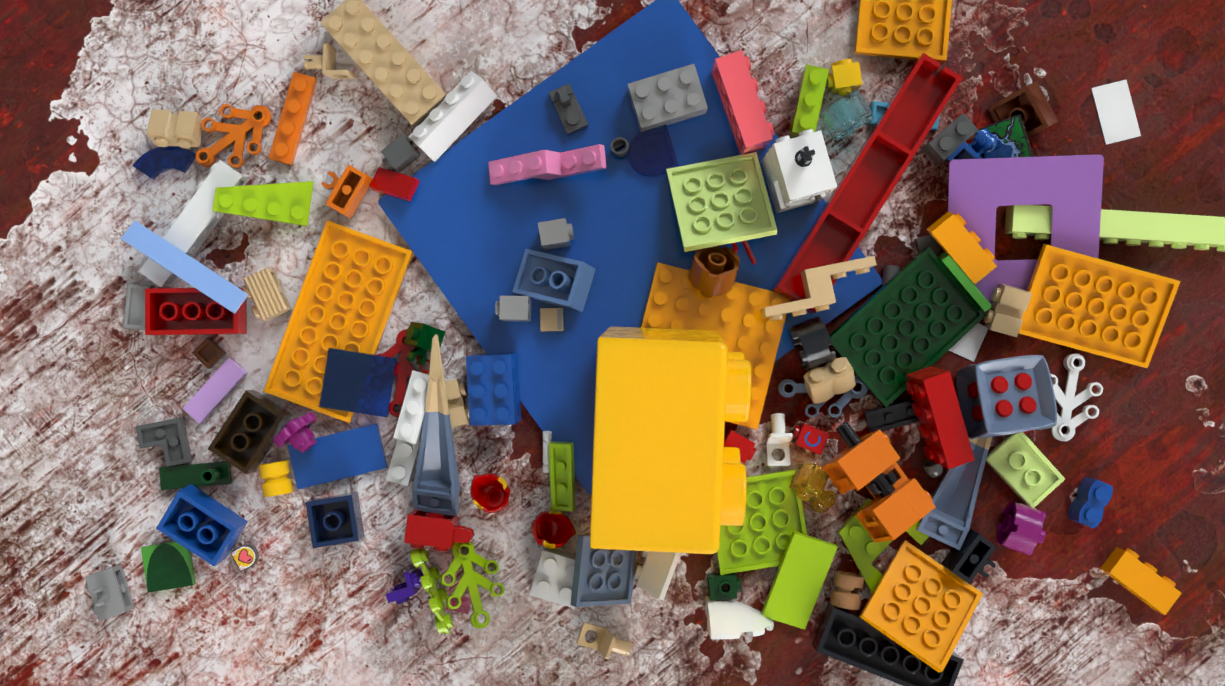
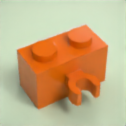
[321,164,372,219]

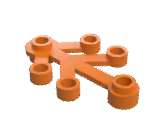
[196,104,272,169]

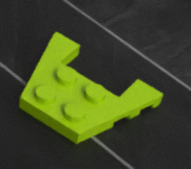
[837,498,930,593]

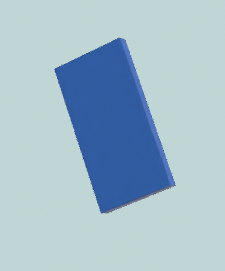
[287,423,388,489]

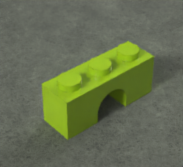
[788,64,829,138]

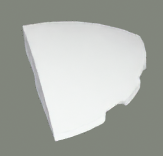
[705,596,774,639]

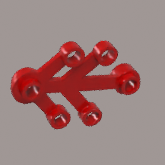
[371,329,430,418]

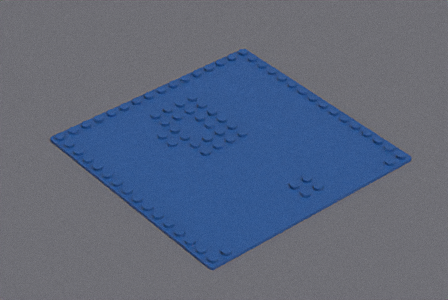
[378,0,882,494]

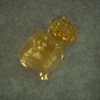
[789,463,836,513]

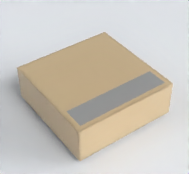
[540,308,564,332]

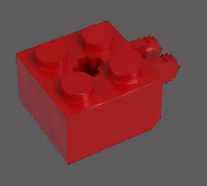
[404,510,475,551]

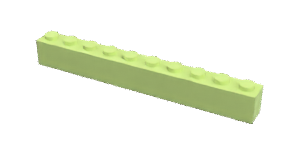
[1005,205,1225,252]

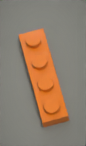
[268,72,317,166]

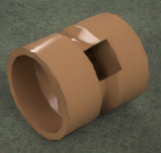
[830,571,865,610]

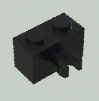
[941,528,997,584]

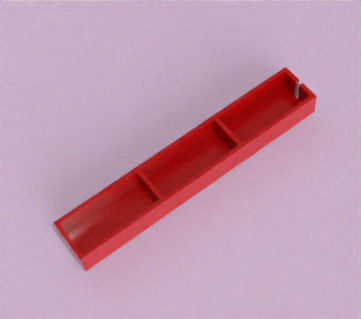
[773,53,963,314]

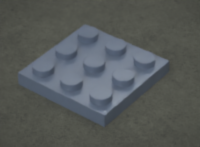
[570,534,637,607]

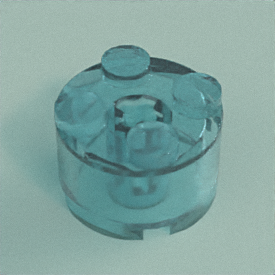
[819,90,874,141]

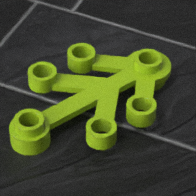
[440,542,505,629]
[410,548,454,634]

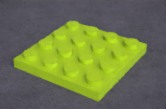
[717,469,807,575]

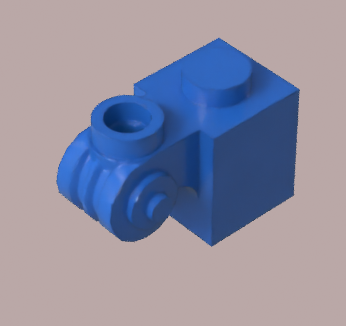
[947,128,998,161]

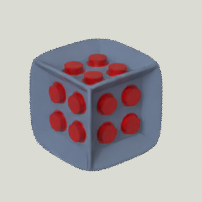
[956,355,1057,439]

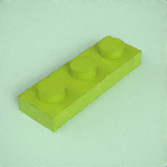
[549,441,576,512]

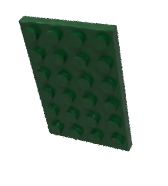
[829,247,986,407]

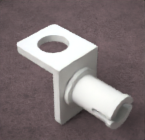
[766,413,793,467]

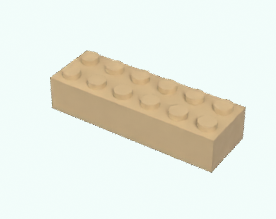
[320,0,446,129]

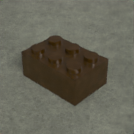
[208,390,292,474]

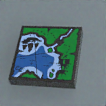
[978,114,1034,159]

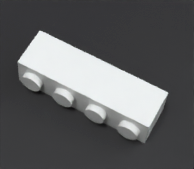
[409,71,497,162]

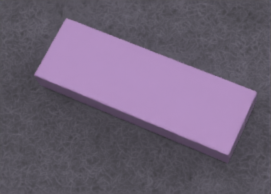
[182,358,248,424]

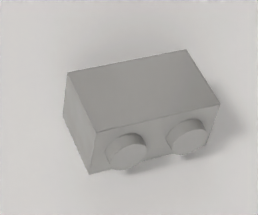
[538,218,575,251]
[495,296,531,322]

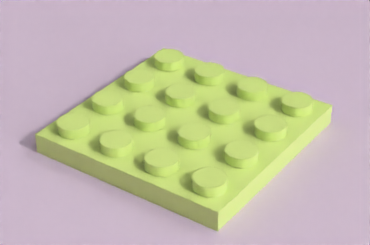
[666,152,777,252]

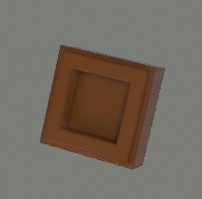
[192,337,226,369]

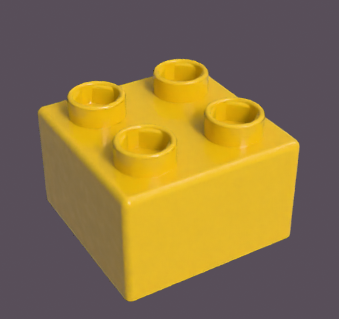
[590,326,751,554]

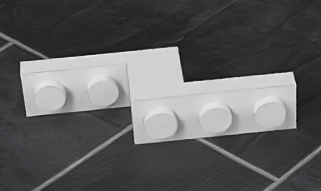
[386,370,429,486]

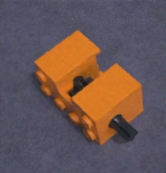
[821,422,936,543]

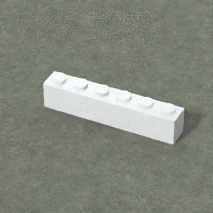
[139,160,249,288]

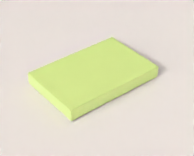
[986,432,1065,508]

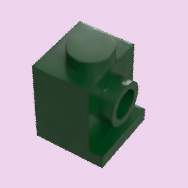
[707,573,741,601]

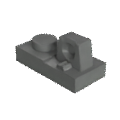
[549,84,588,135]

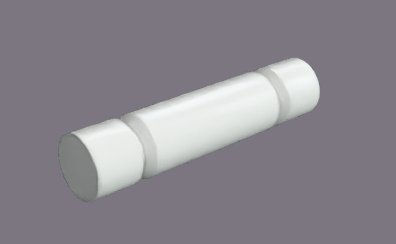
[543,431,552,473]

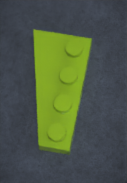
[212,181,314,227]

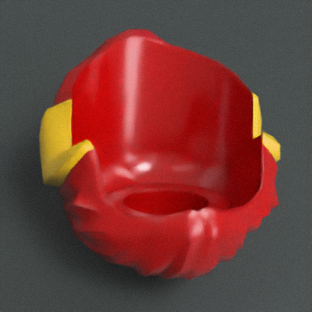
[470,473,511,513]
[530,510,576,549]

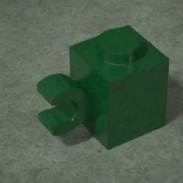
[404,322,445,366]

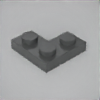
[135,417,192,467]

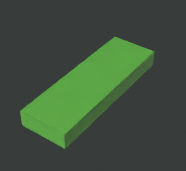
[938,252,991,312]

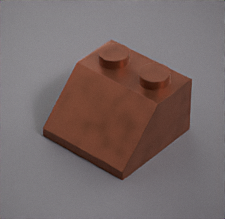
[987,81,1058,144]

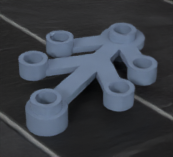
[778,358,868,418]

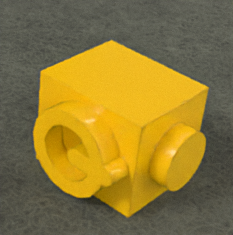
[826,59,863,96]

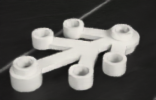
[1050,354,1103,441]

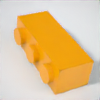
[926,211,997,284]
[1100,547,1182,615]

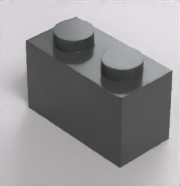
[922,113,978,165]

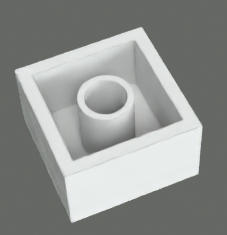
[530,547,576,608]

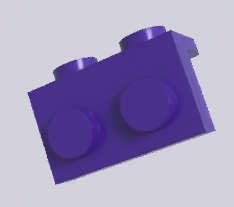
[385,565,424,604]

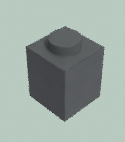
[381,135,420,173]

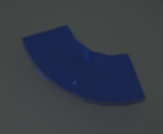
[132,146,196,179]

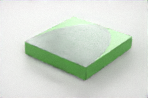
[141,541,196,593]

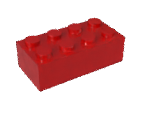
[145,287,247,336]
[905,366,975,469]

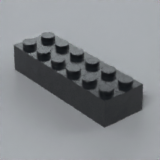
[812,602,964,686]

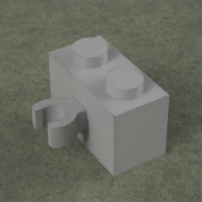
[85,564,135,621]

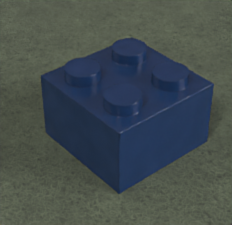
[306,492,365,548]

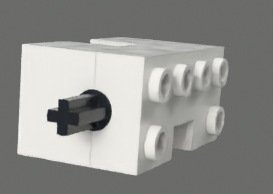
[761,129,837,214]

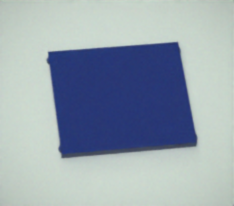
[319,348,397,417]

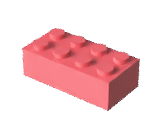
[711,50,774,155]

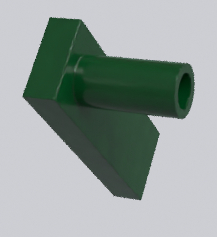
[159,461,232,490]

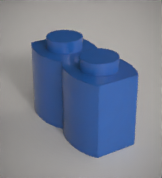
[1068,477,1113,529]

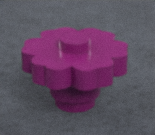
[273,412,317,453]

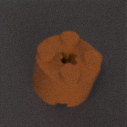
[688,246,740,298]

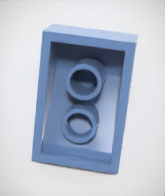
[512,249,596,313]

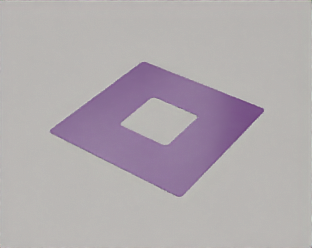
[948,155,1104,305]

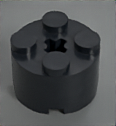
[789,316,836,369]

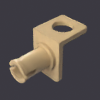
[303,43,356,79]
[577,622,631,659]

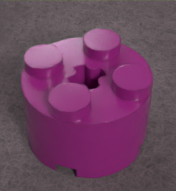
[996,501,1046,555]

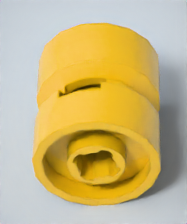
[258,460,294,497]

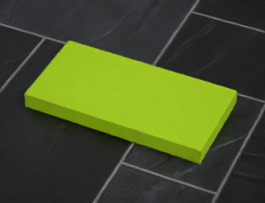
[761,531,838,630]

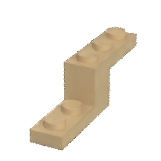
[761,256,877,321]

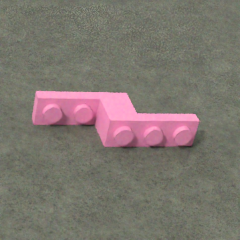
[488,144,606,185]

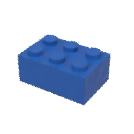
[466,352,521,426]
[156,484,248,566]

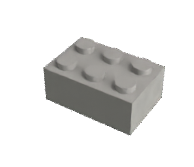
[627,64,708,133]

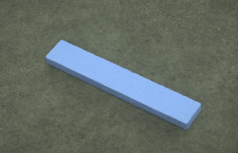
[121,220,248,314]

